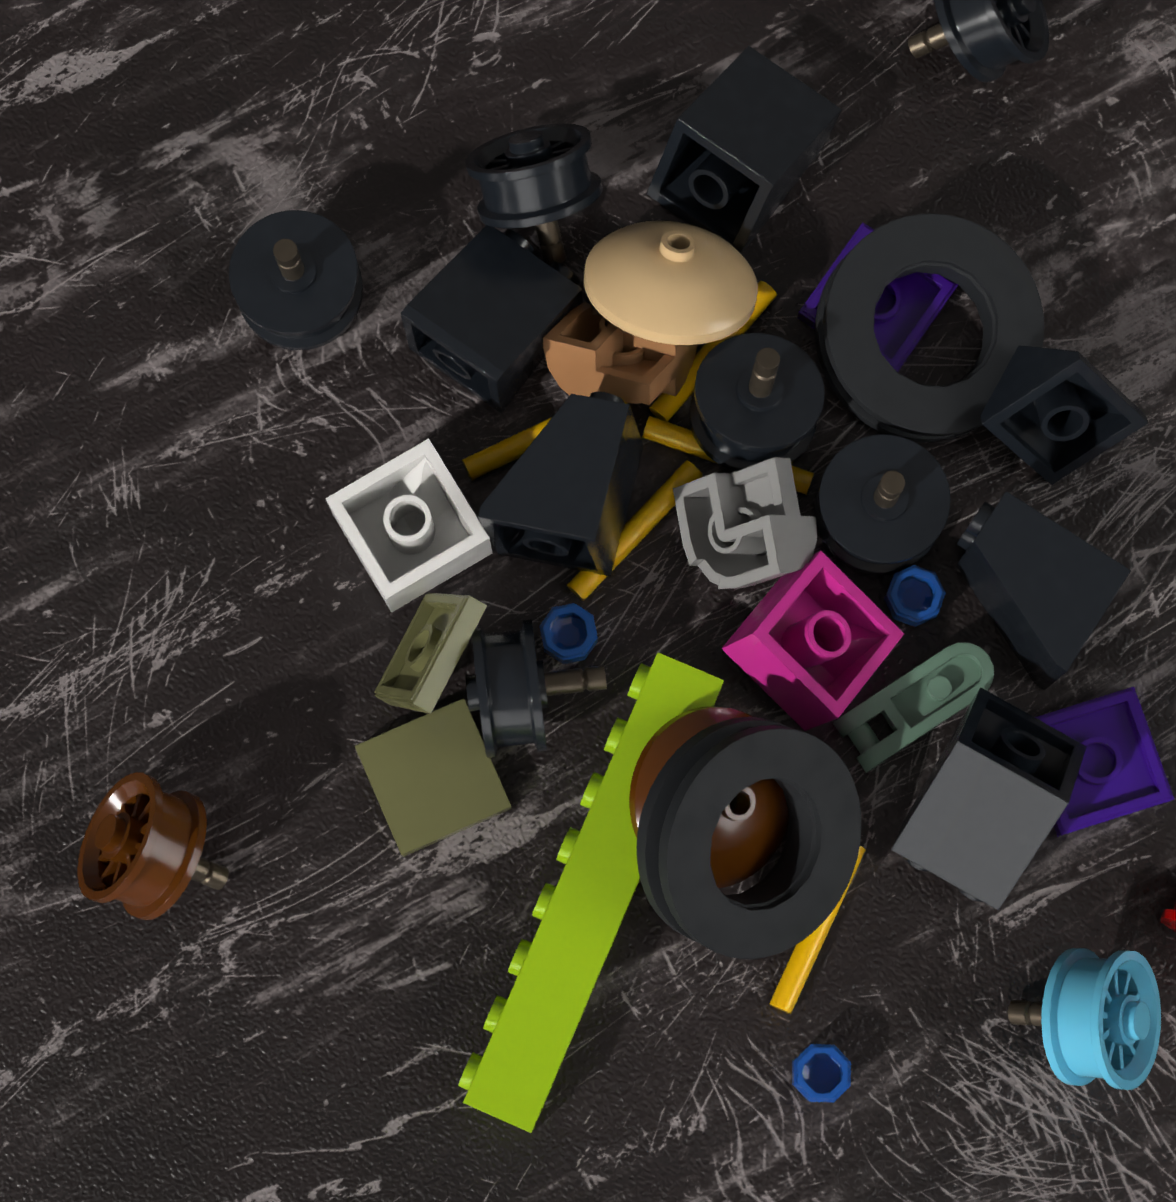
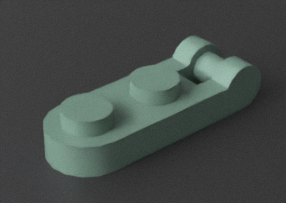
[833,643,994,773]

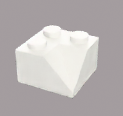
[325,438,492,612]

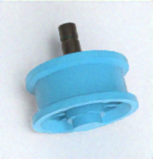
[1008,948,1161,1090]

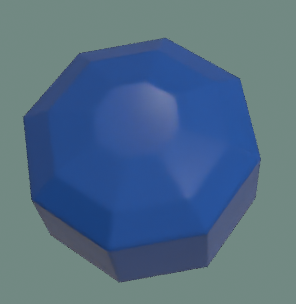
[884,565,946,627]
[540,603,598,664]
[792,1044,851,1103]

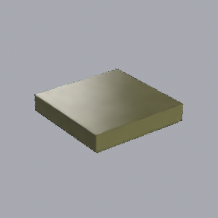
[374,593,487,714]
[355,698,512,857]

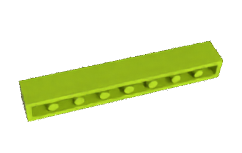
[458,652,724,1133]

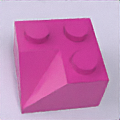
[721,551,904,731]

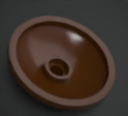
[629,706,789,888]

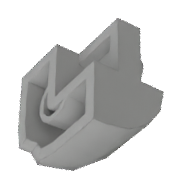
[673,457,817,589]

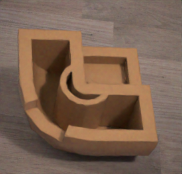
[543,302,698,405]

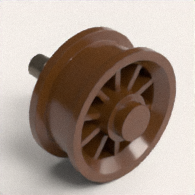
[77,772,229,920]

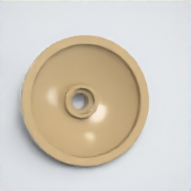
[584,221,758,345]

